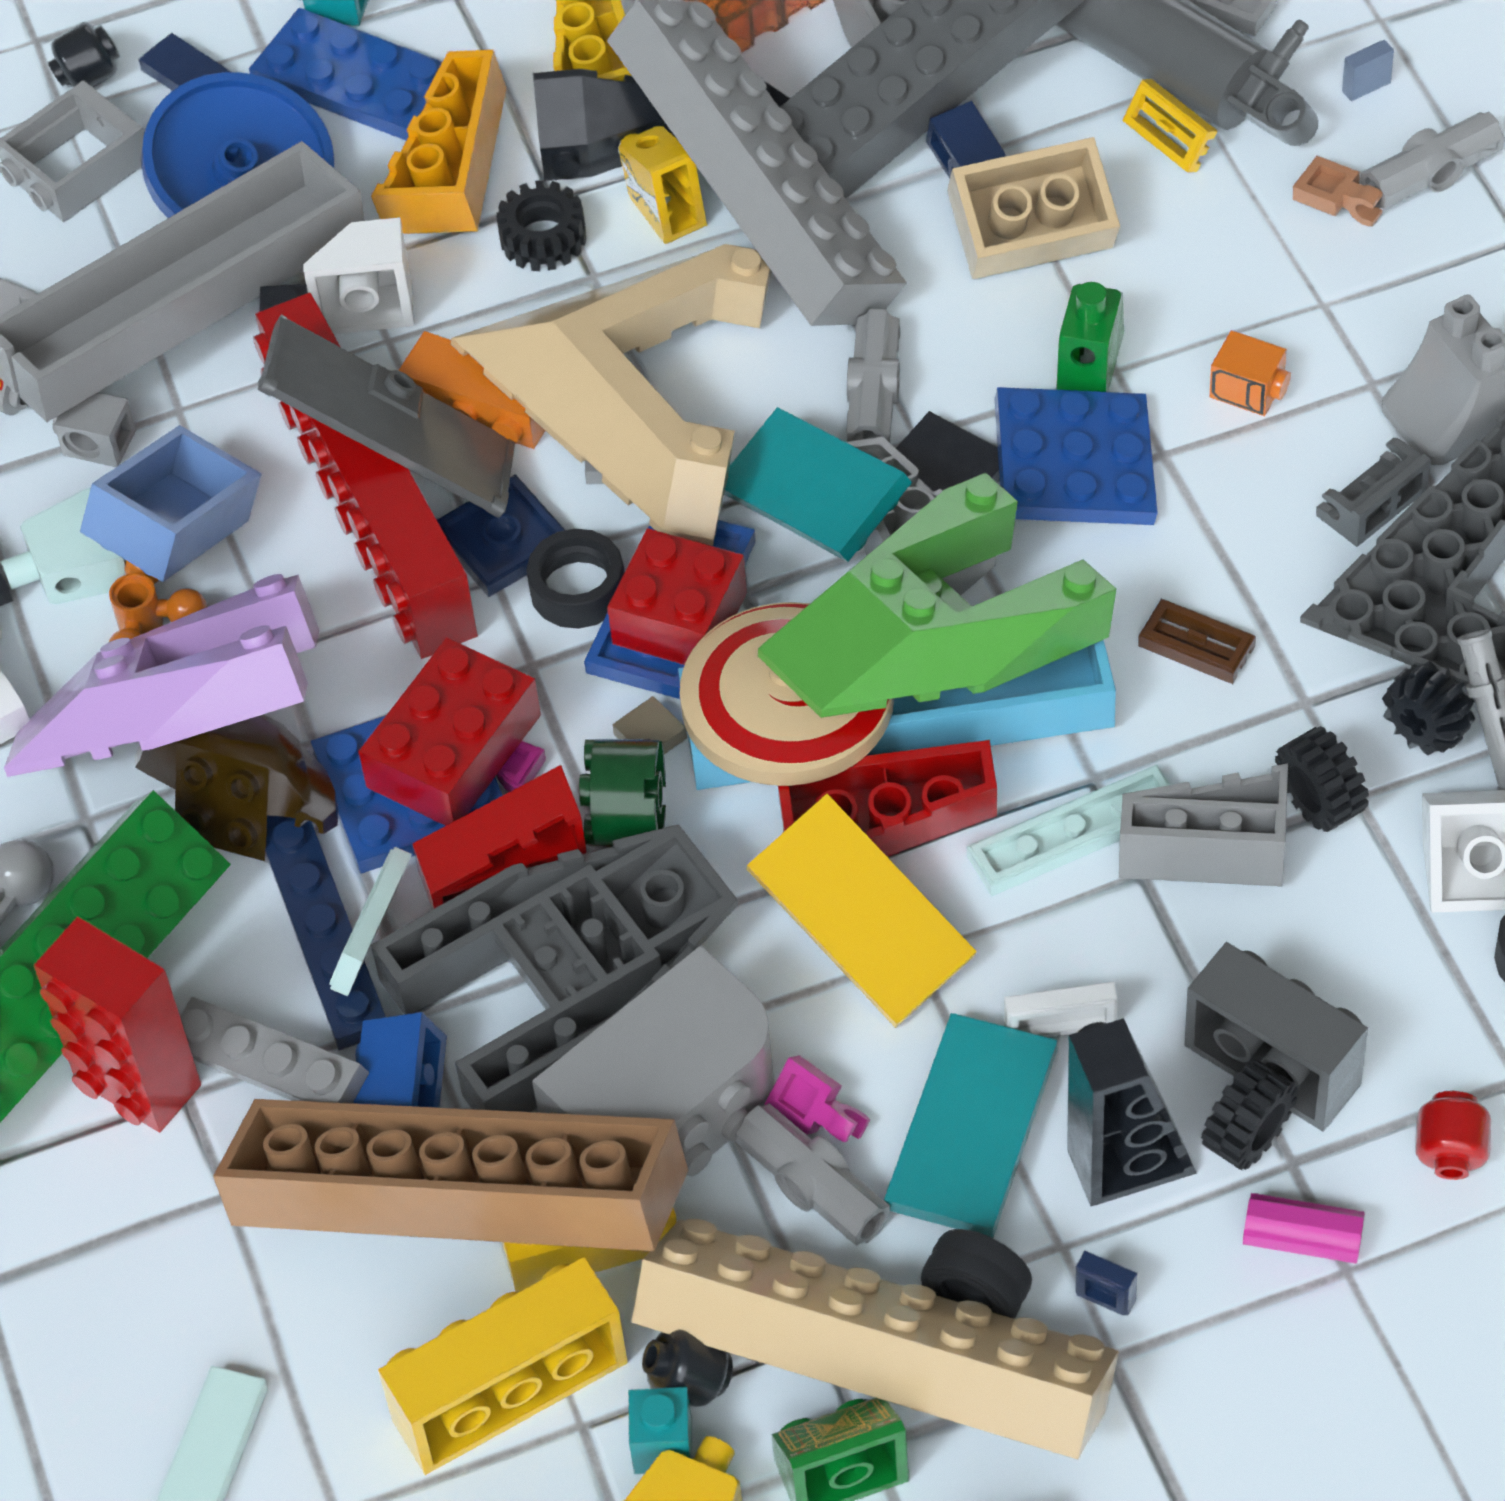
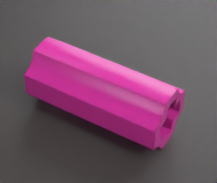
[1243,1193,1365,1264]

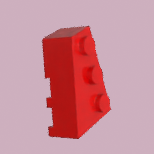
[412,765,587,910]

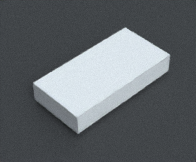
[1004,982,1118,1037]

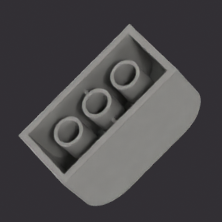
[532,945,774,1176]

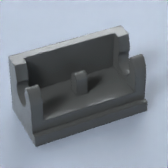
[1316,438,1431,547]

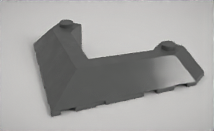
[1300,411,1505,687]

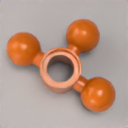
[108,560,207,643]

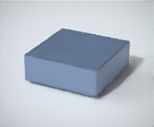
[1342,39,1394,102]

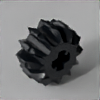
[1382,661,1476,756]

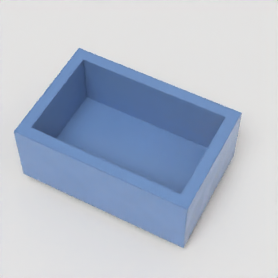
[80,425,262,582]

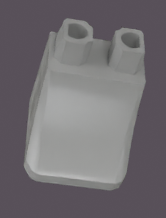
[1381,294,1505,465]

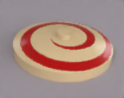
[680,602,894,786]

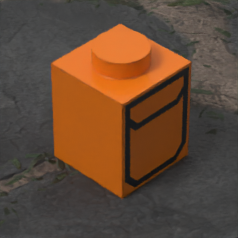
[1209,330,1291,417]

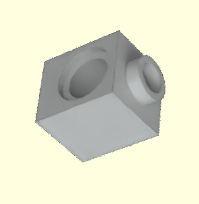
[52,392,136,467]

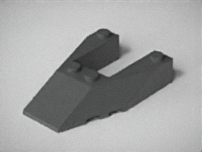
[371,824,738,1112]

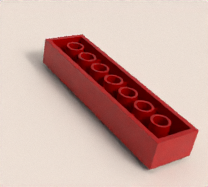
[253,292,478,660]

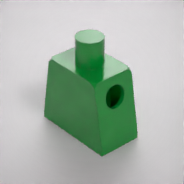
[1056,281,1124,392]

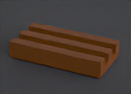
[1138,598,1256,684]

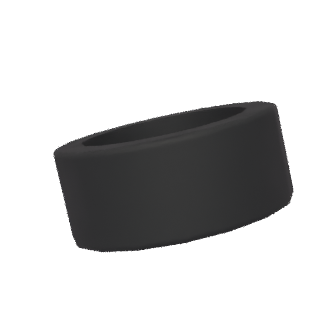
[526,528,625,629]

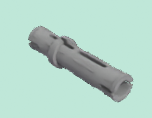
[1457,629,1505,790]

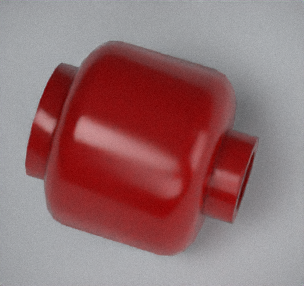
[1415,1091,1491,1180]

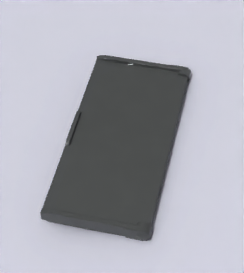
[257,315,515,518]

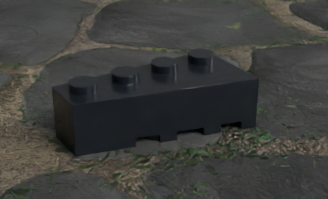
[1067,1018,1197,1207]

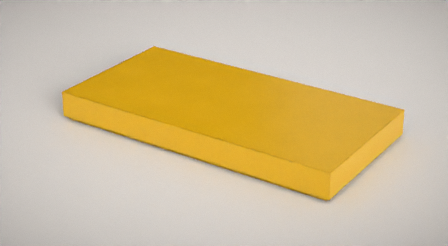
[746,794,977,1028]

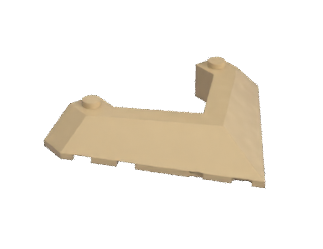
[451,244,772,546]

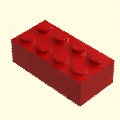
[34,916,202,1133]

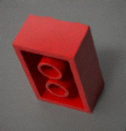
[358,637,541,826]

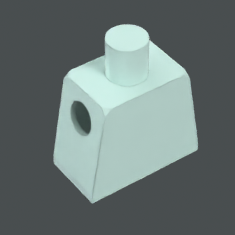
[0,487,126,605]

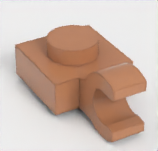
[1293,155,1383,226]

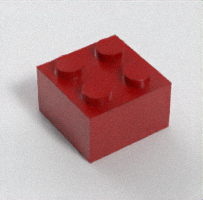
[607,528,747,665]

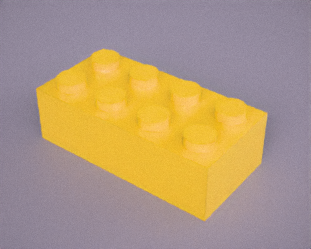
[378,1257,628,1475]

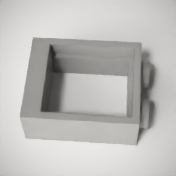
[0,80,144,222]

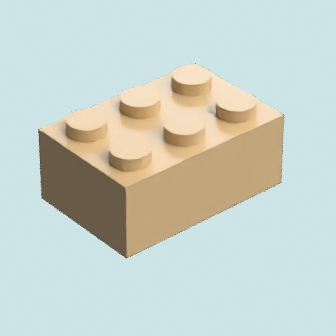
[947,137,1120,280]

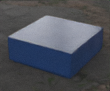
[1075,1250,1137,1316]

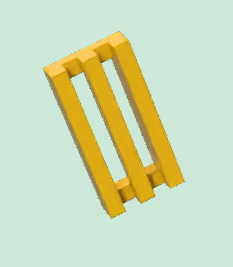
[1122,79,1218,173]

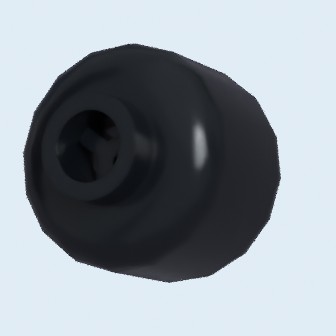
[48,22,121,87]
[642,1329,733,1407]

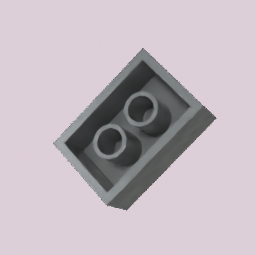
[1184,941,1368,1132]

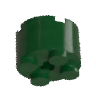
[579,739,666,846]

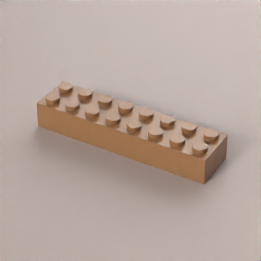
[213,1099,689,1251]

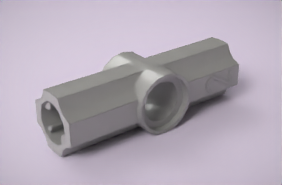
[1360,111,1505,209]
[846,309,900,442]
[735,1104,890,1246]

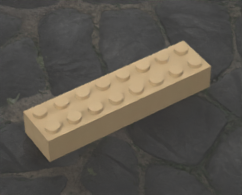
[631,1219,1119,1460]

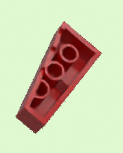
[777,740,997,857]

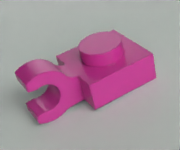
[765,1055,871,1143]

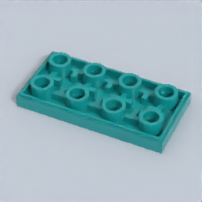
[724,407,912,562]
[884,1013,1058,1238]

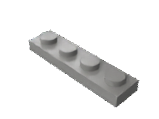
[180,996,369,1103]

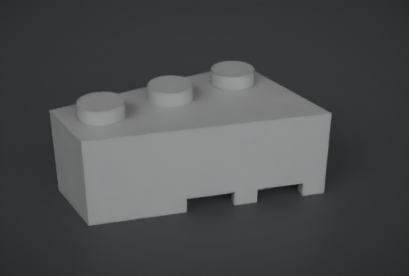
[1119,763,1288,887]

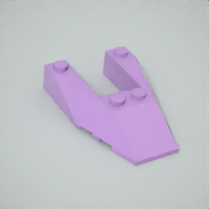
[4,574,319,777]

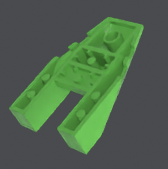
[758,473,1117,718]

